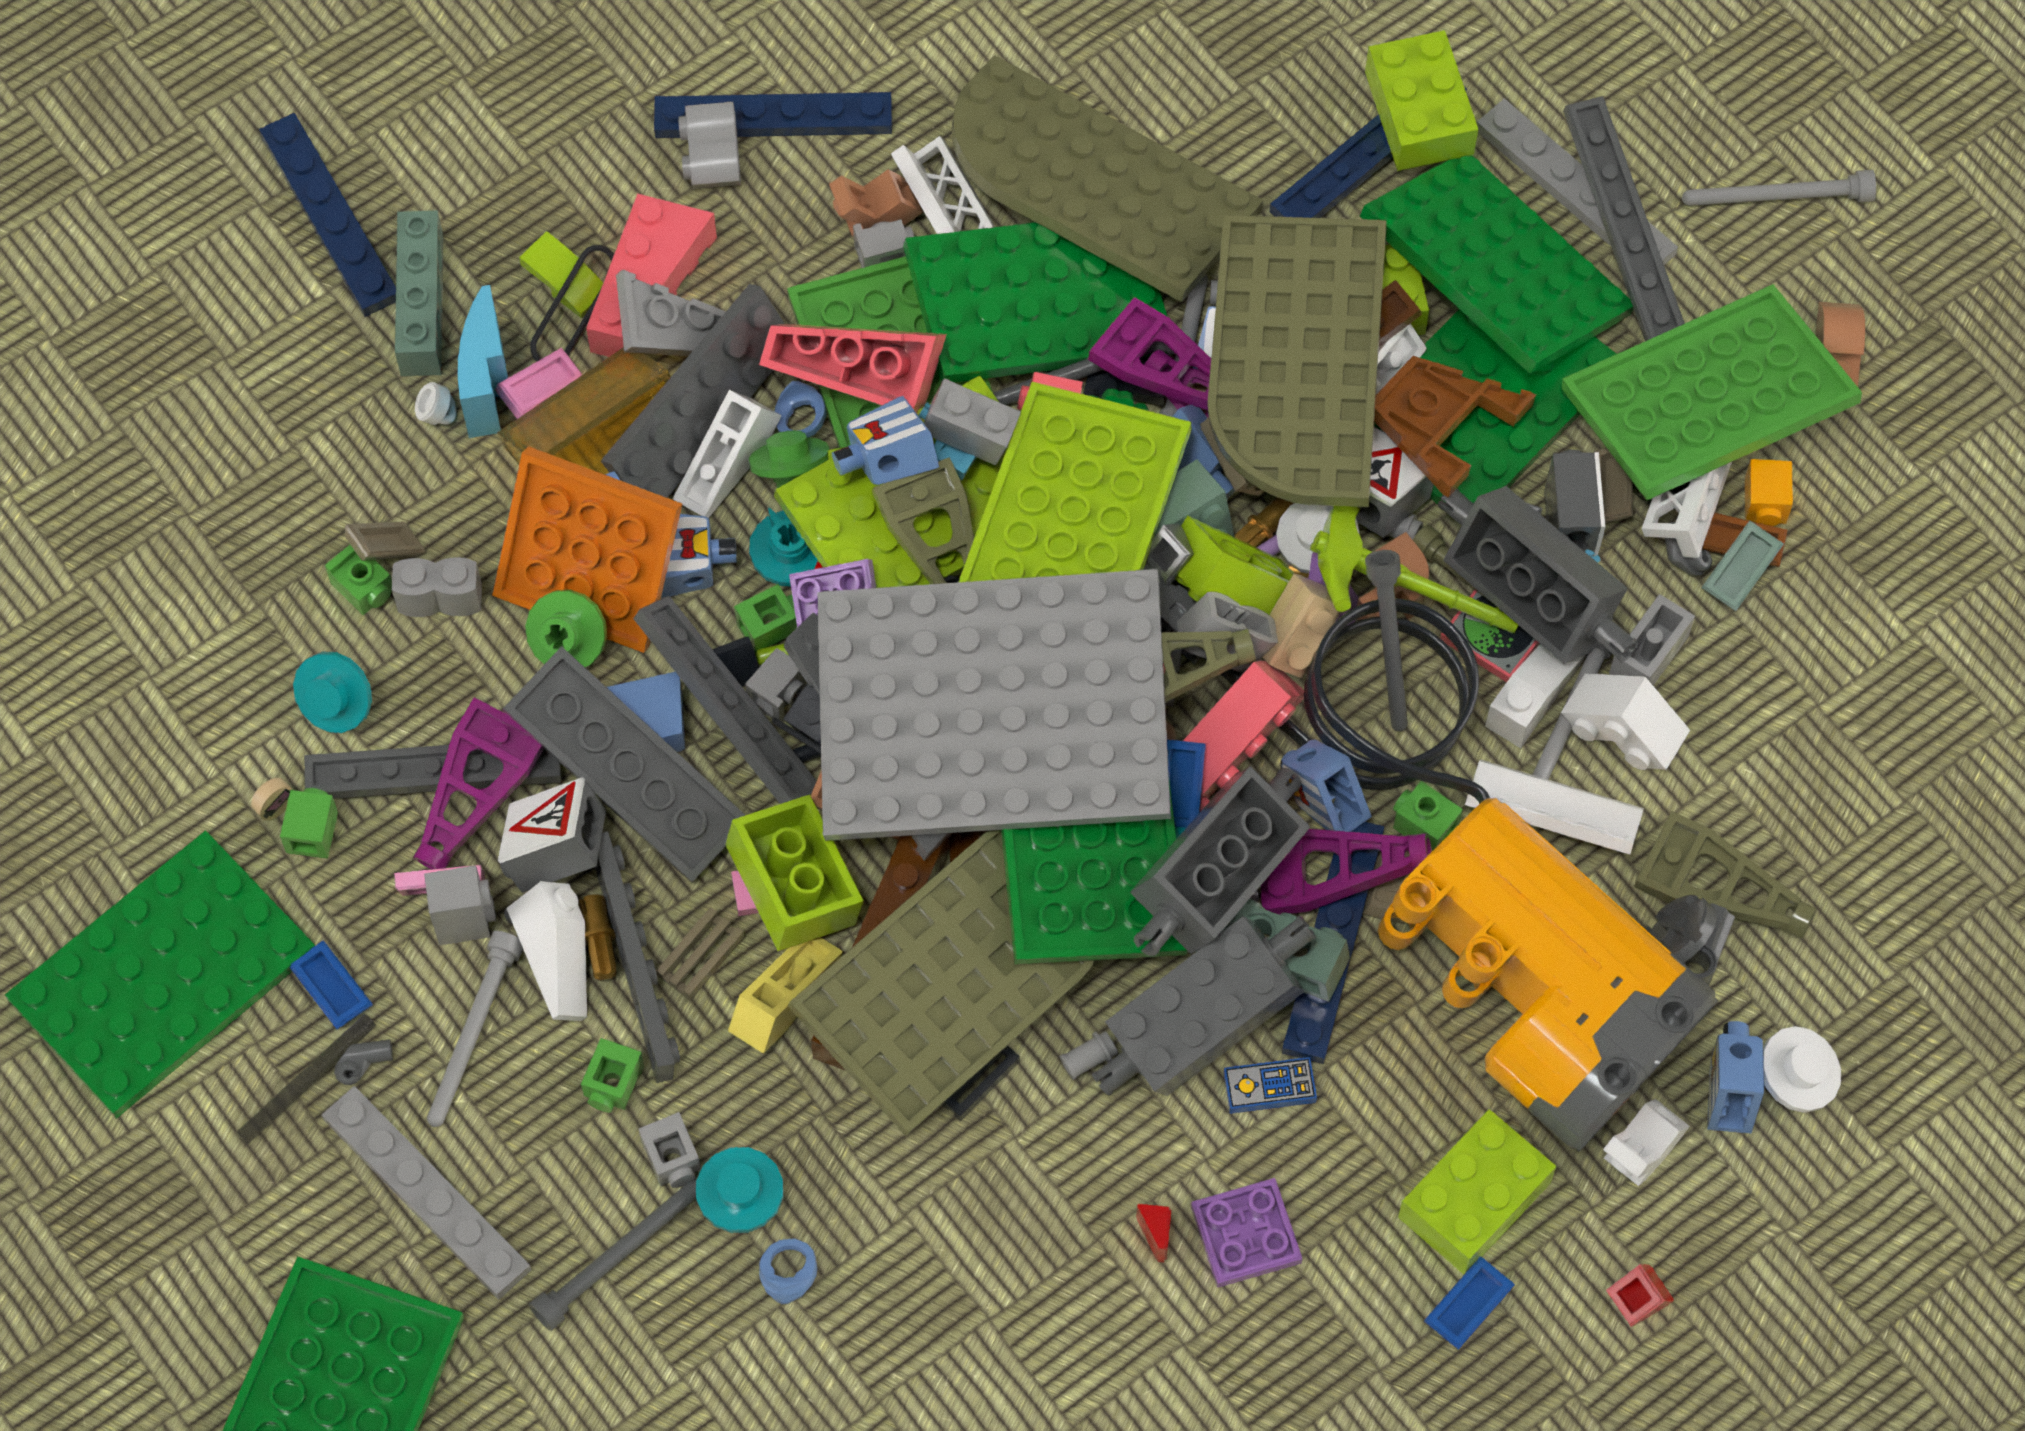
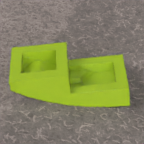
[519,231,603,319]

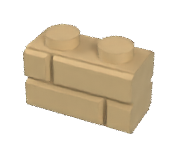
[1263,574,1341,678]

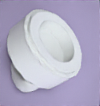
[415,382,456,425]

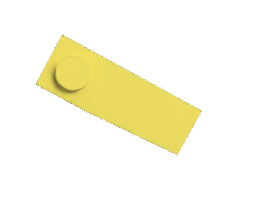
[728,937,843,1054]

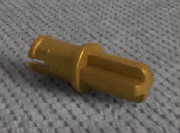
[1234,497,1293,547]
[578,894,617,981]

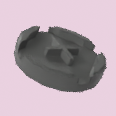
[1645,895,1717,963]

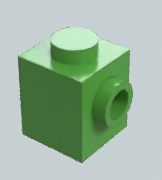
[1393,781,1463,851]
[280,788,338,859]

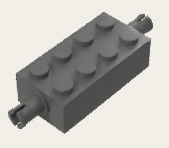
[1438,486,1639,663]
[1130,766,1310,956]
[1092,915,1317,1096]

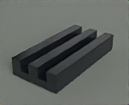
[942,1046,1020,1122]

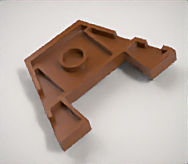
[1374,356,1536,498]

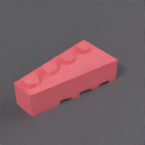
[586,194,717,362]
[759,324,947,413]
[1183,661,1304,812]

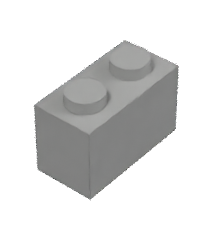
[923,378,1021,465]
[1609,594,1695,685]
[424,865,496,945]

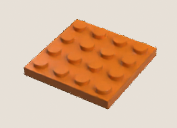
[492,446,682,653]

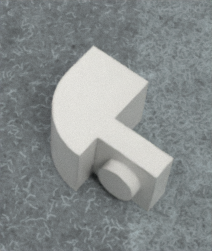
[1603,1099,1690,1186]

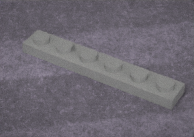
[1477,99,1678,265]
[322,1086,531,1300]

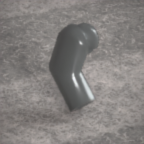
[1665,522,1712,576]
[334,1039,393,1085]

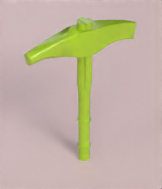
[1310,506,1518,633]

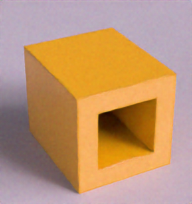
[1745,459,1793,526]

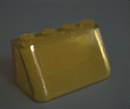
[497,347,671,474]

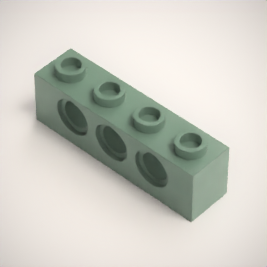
[395,210,443,376]
[1195,899,1350,1002]

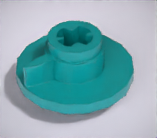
[749,508,818,586]
[293,651,372,733]
[696,1147,783,1233]

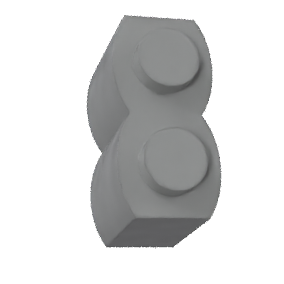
[679,102,741,189]
[392,557,482,617]
[1177,592,1278,672]

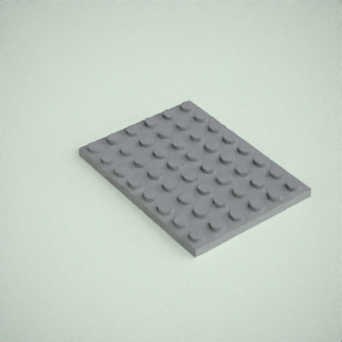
[817,569,1171,841]

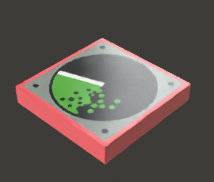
[1440,590,1540,682]

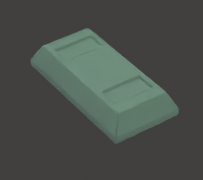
[1701,520,1784,611]

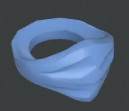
[775,381,827,438]
[759,1238,817,1304]

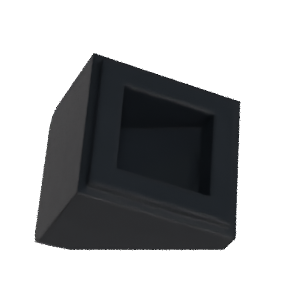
[712,636,759,687]

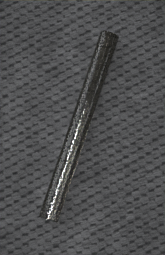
[236,1014,376,1145]

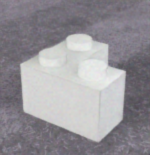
[1561,673,1690,770]

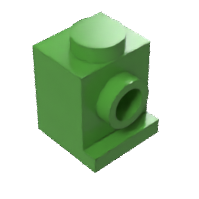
[325,545,392,615]
[734,584,797,653]
[581,1038,645,1113]

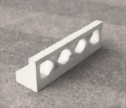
[891,136,995,234]
[1642,462,1732,558]
[1465,759,1644,854]

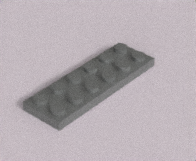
[601,284,785,498]
[503,646,745,883]

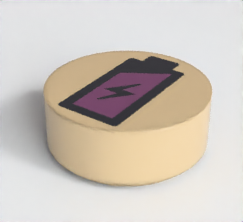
[251,778,293,820]

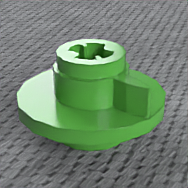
[748,430,830,488]
[525,589,607,667]

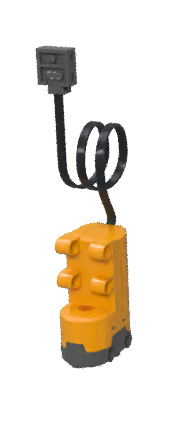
[1143,563,1719,1152]

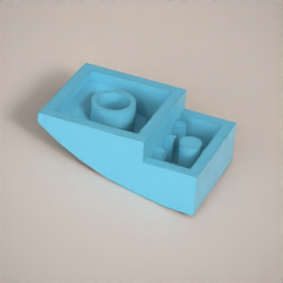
[458,285,508,438]

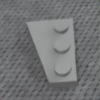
[616,270,726,356]

